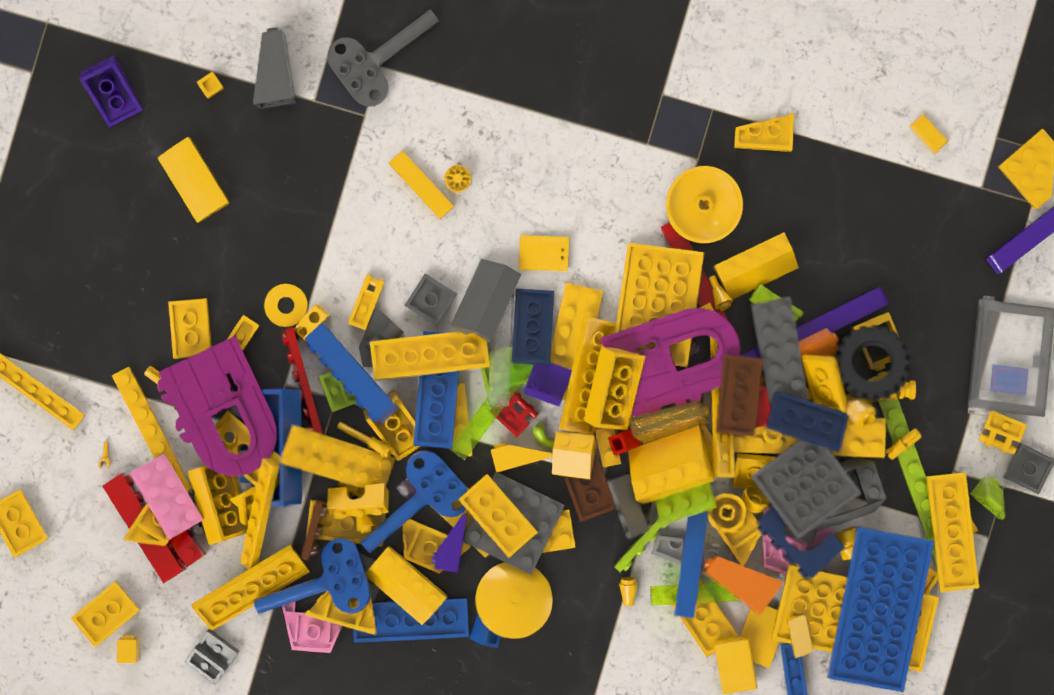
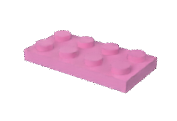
[130,454,203,540]

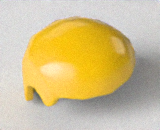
[741,486,770,513]

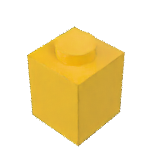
[117,634,140,663]

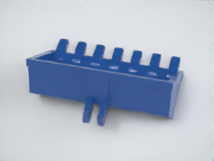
[239,389,302,507]

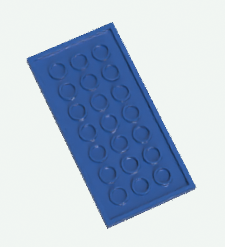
[827,526,934,692]

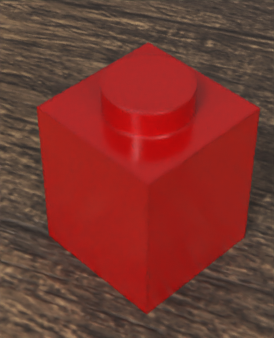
[607,427,642,455]

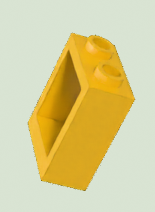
[851,312,900,372]

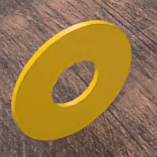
[265,284,308,327]

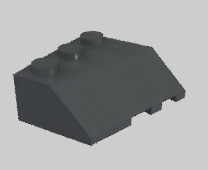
[607,473,650,539]

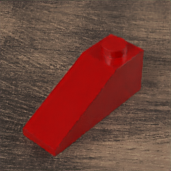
[170,529,206,567]

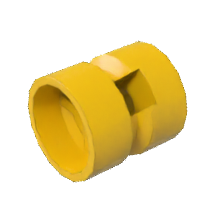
[834,526,857,560]

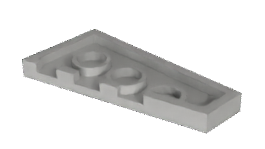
[651,535,733,577]

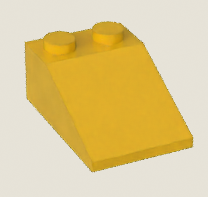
[363,389,420,461]

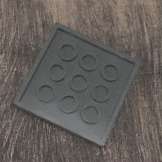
[751,440,861,539]
[463,472,565,575]

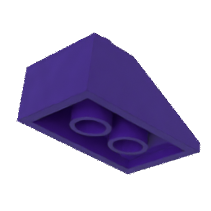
[80,55,143,127]

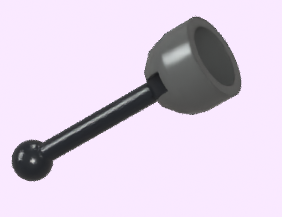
[188,489,205,536]

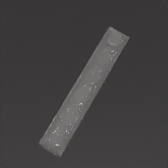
[488,293,514,407]

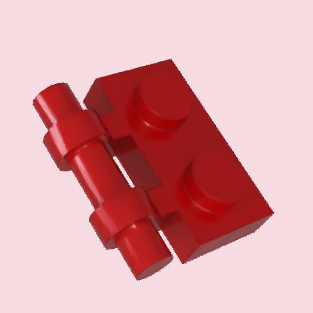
[489,388,539,437]

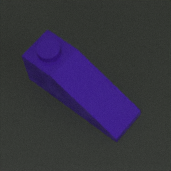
[432,513,467,572]

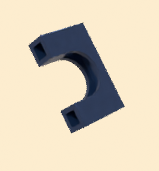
[756,507,845,580]

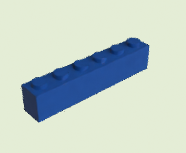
[305,323,399,424]

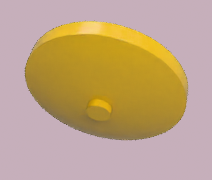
[665,166,743,243]
[475,562,553,639]

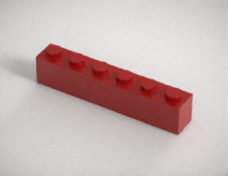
[102,473,186,584]

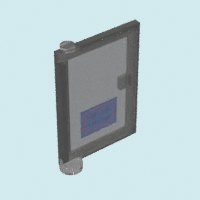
[967,296,1054,417]

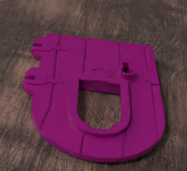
[601,308,740,421]
[157,336,277,476]

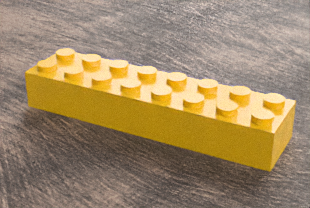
[734,417,886,457]

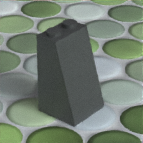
[253,27,296,109]

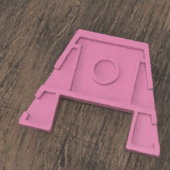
[763,507,836,574]
[282,601,342,653]

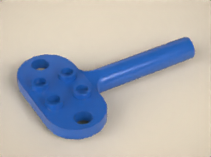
[361,450,468,553]
[254,538,371,614]

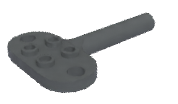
[327,9,439,107]

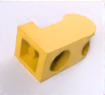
[294,304,331,341]

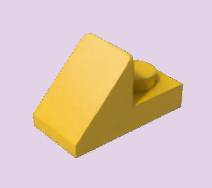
[230,486,256,526]

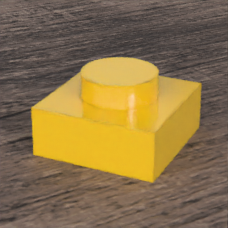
[197,72,224,99]

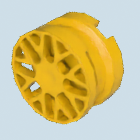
[444,165,472,193]

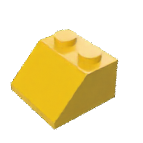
[552,431,597,480]

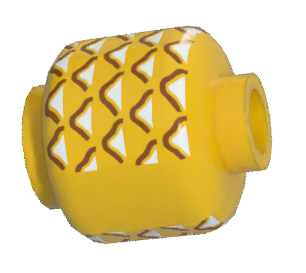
[846,397,876,426]

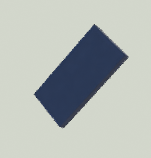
[511,288,554,366]
[766,391,848,452]

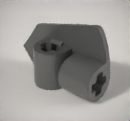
[359,308,404,367]

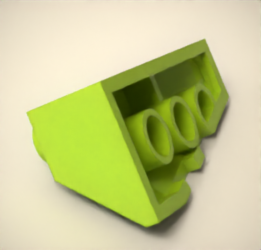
[970,477,1005,520]

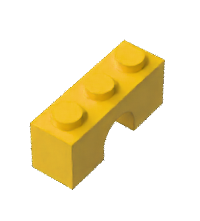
[327,483,389,519]

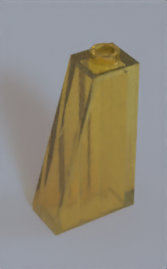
[629,401,710,444]

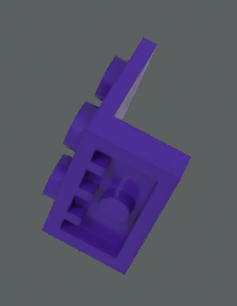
[523,362,572,407]

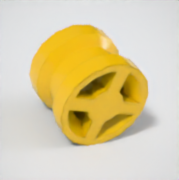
[897,381,916,400]

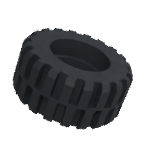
[835,325,910,402]

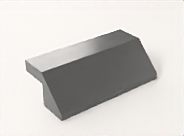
[450,259,522,342]

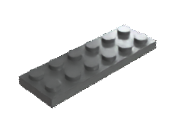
[751,297,808,408]

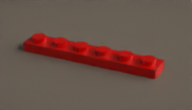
[282,327,323,434]

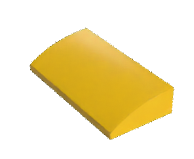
[158,137,230,223]

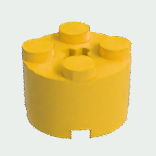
[708,493,747,533]

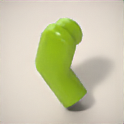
[533,423,554,450]

